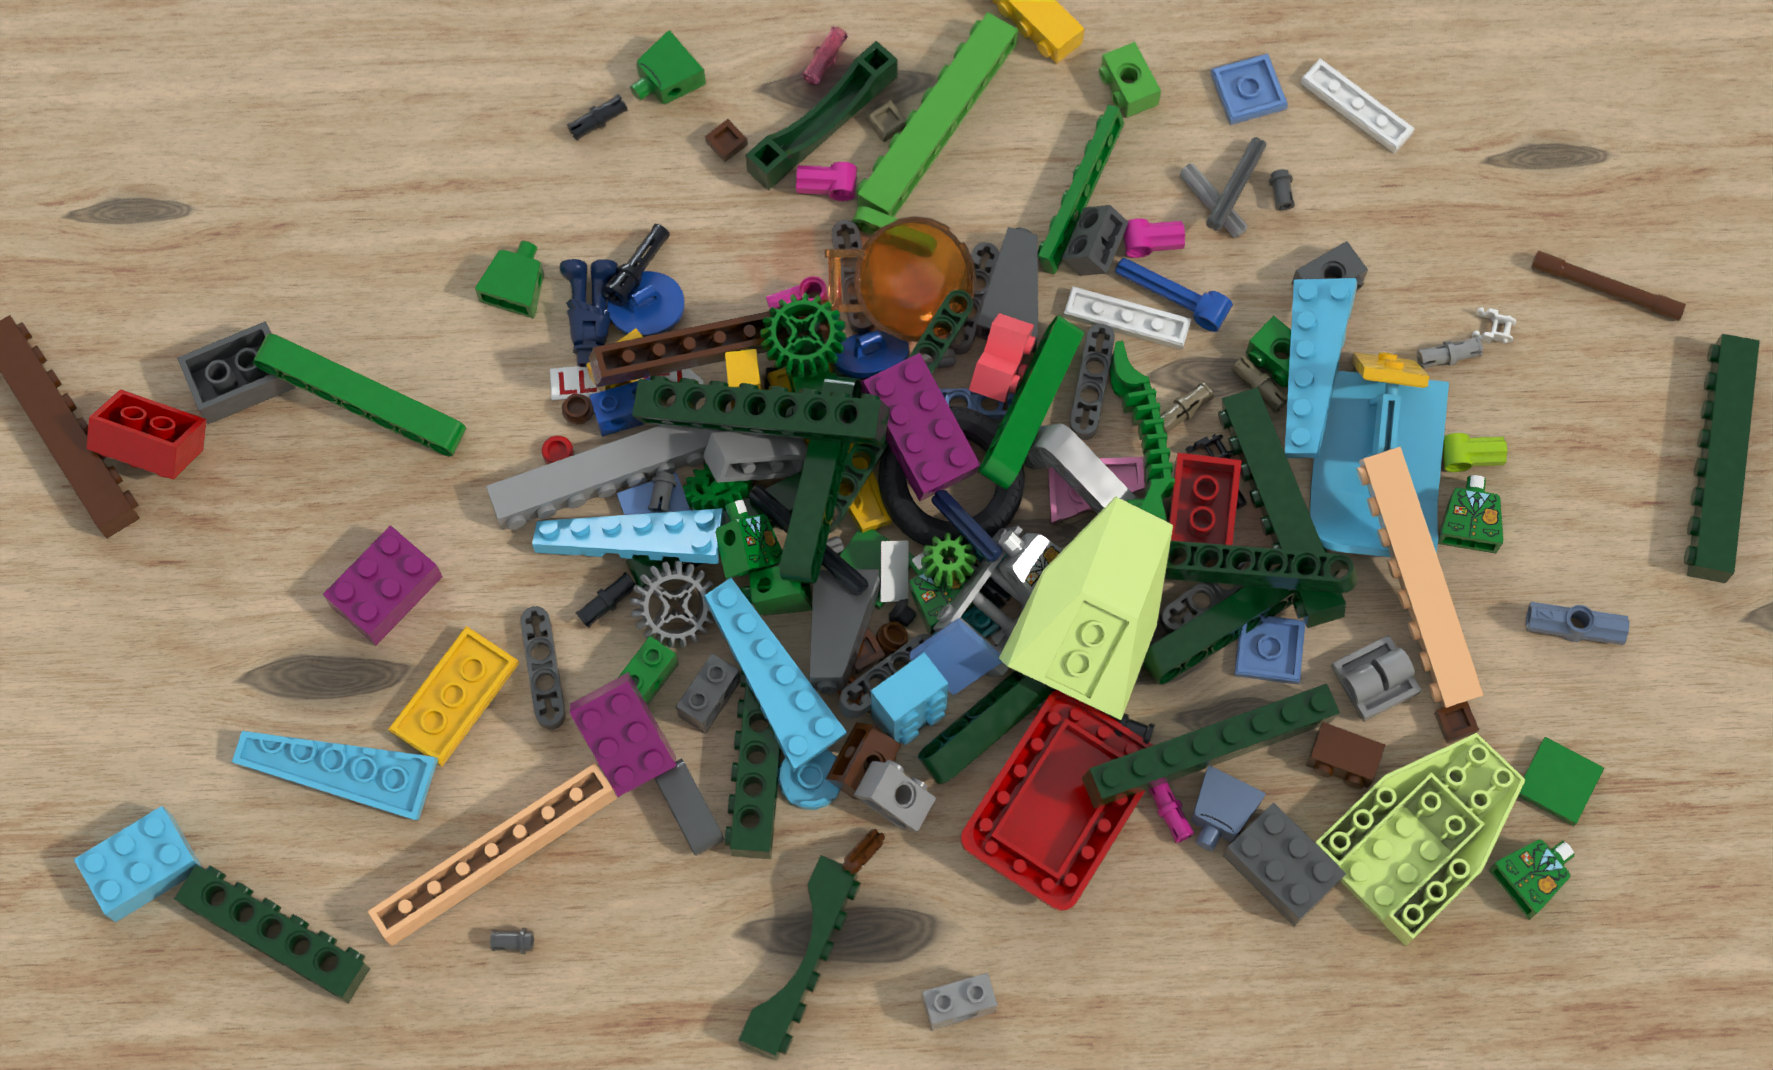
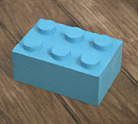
[871,652,948,745]
[74,806,203,922]

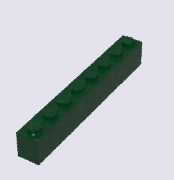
[1684,334,1760,583]
[1218,387,1346,628]
[1082,683,1340,809]

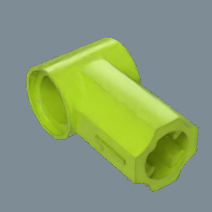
[1442,433,1507,472]

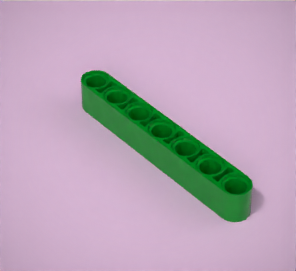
[978,315,1084,490]
[253,333,467,457]

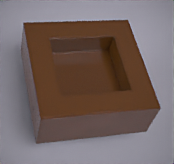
[705,119,748,162]
[854,628,886,674]
[1434,701,1479,743]

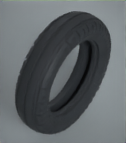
[878,406,1025,548]

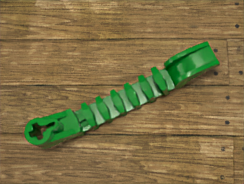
[1110,340,1175,521]

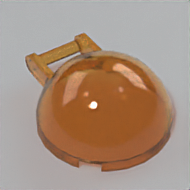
[824,216,976,342]

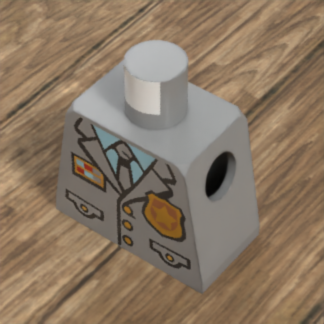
[998,530,1063,605]

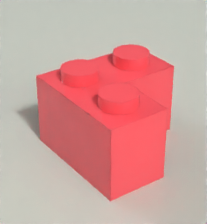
[969,313,1036,402]

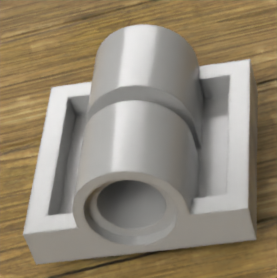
[1331,635,1422,722]

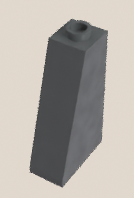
[976,227,1038,353]
[810,569,881,694]

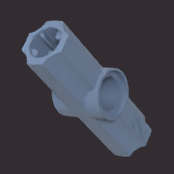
[1525,602,1630,645]

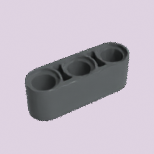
[654,758,725,856]

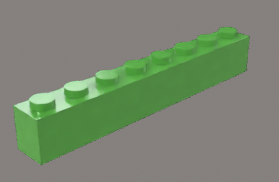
[856,12,1018,217]

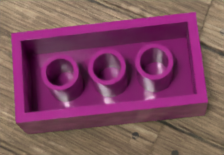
[860,353,980,502]

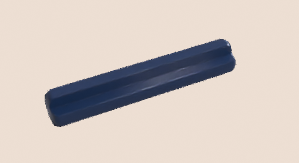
[931,490,1002,562]

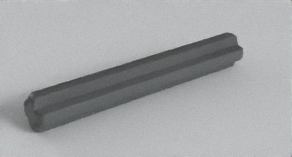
[1206,137,1267,231]

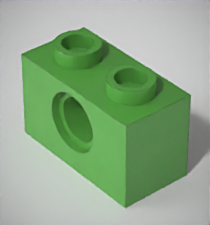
[1098,42,1161,118]

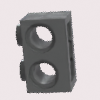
[1062,205,1128,276]
[676,654,741,734]

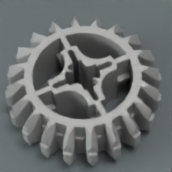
[630,561,715,648]

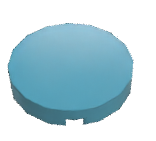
[778,749,841,810]

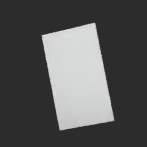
[881,540,909,602]

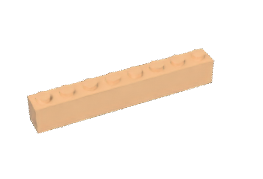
[1356,447,1484,708]
[367,763,617,946]

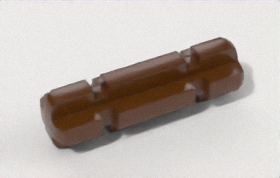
[842,829,885,874]

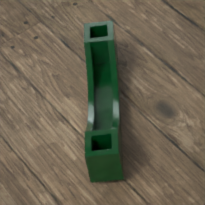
[745,40,898,191]
[738,855,861,1061]

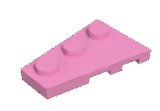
[1048,457,1145,525]

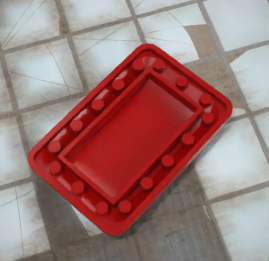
[960,690,1153,911]

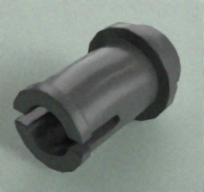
[1269,169,1295,211]
[648,472,677,513]
[490,928,534,954]

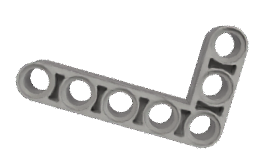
[1023,423,1138,514]

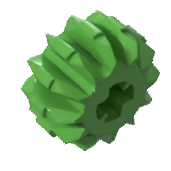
[921,532,976,589]

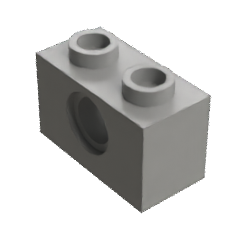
[854,760,936,832]
[922,973,998,1031]

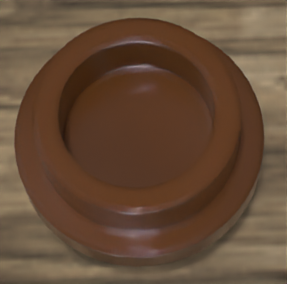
[562,394,593,425]
[876,622,908,654]

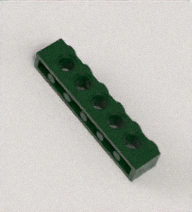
[725,669,781,859]
[174,864,370,1004]

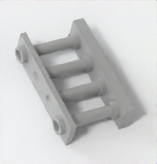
[933,526,1025,677]

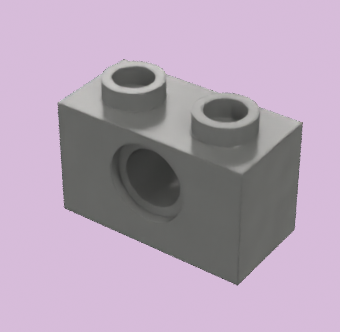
[1292,241,1368,291]

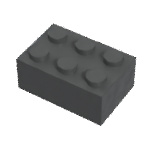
[177,321,296,424]
[1223,802,1346,927]

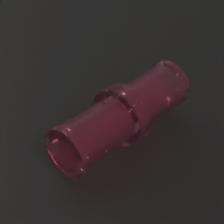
[802,26,848,86]

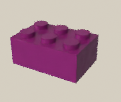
[323,525,443,646]
[569,672,676,797]

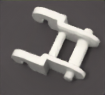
[1472,307,1517,344]

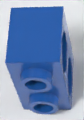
[590,377,650,437]

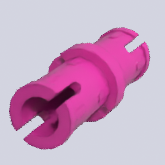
[1148,782,1195,843]

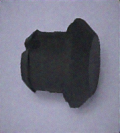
[888,599,917,627]

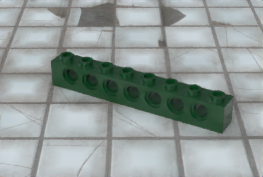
[632,375,890,446]

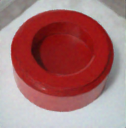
[542,435,574,464]

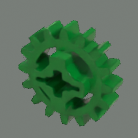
[683,463,754,510]

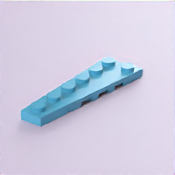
[1285,278,1357,458]
[532,508,725,564]
[704,578,847,772]
[232,731,439,820]

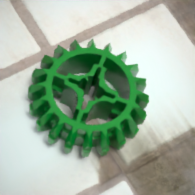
[760,292,846,379]

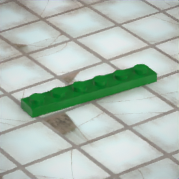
[1038,105,1124,275]

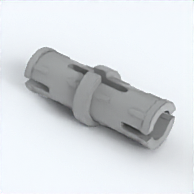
[1417,337,1483,369]

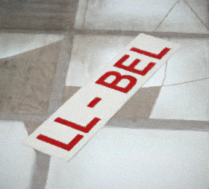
[550,366,703,400]

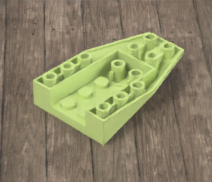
[999,496,1173,720]
[1315,733,1525,946]

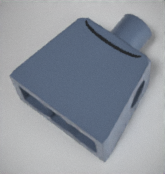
[1191,765,1266,851]

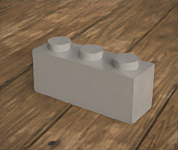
[703,432,808,483]

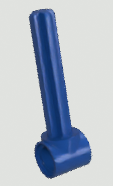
[1115,258,1233,332]

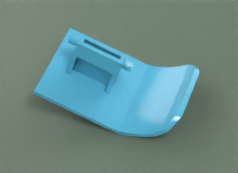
[1310,371,1449,557]

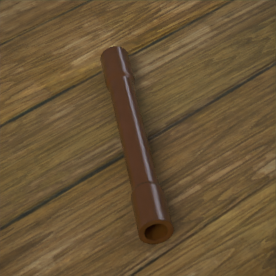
[1531,250,1686,321]

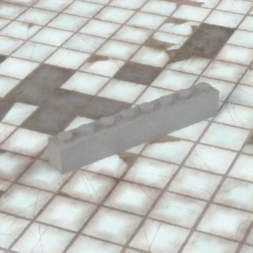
[486,406,729,530]

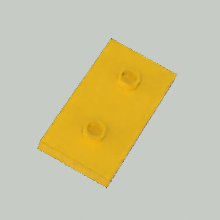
[1351,352,1429,388]
[388,626,520,767]

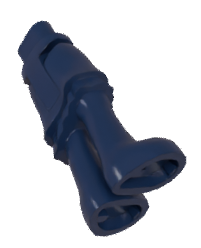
[560,259,618,367]

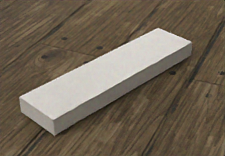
[1300,59,1415,154]
[1063,286,1191,350]

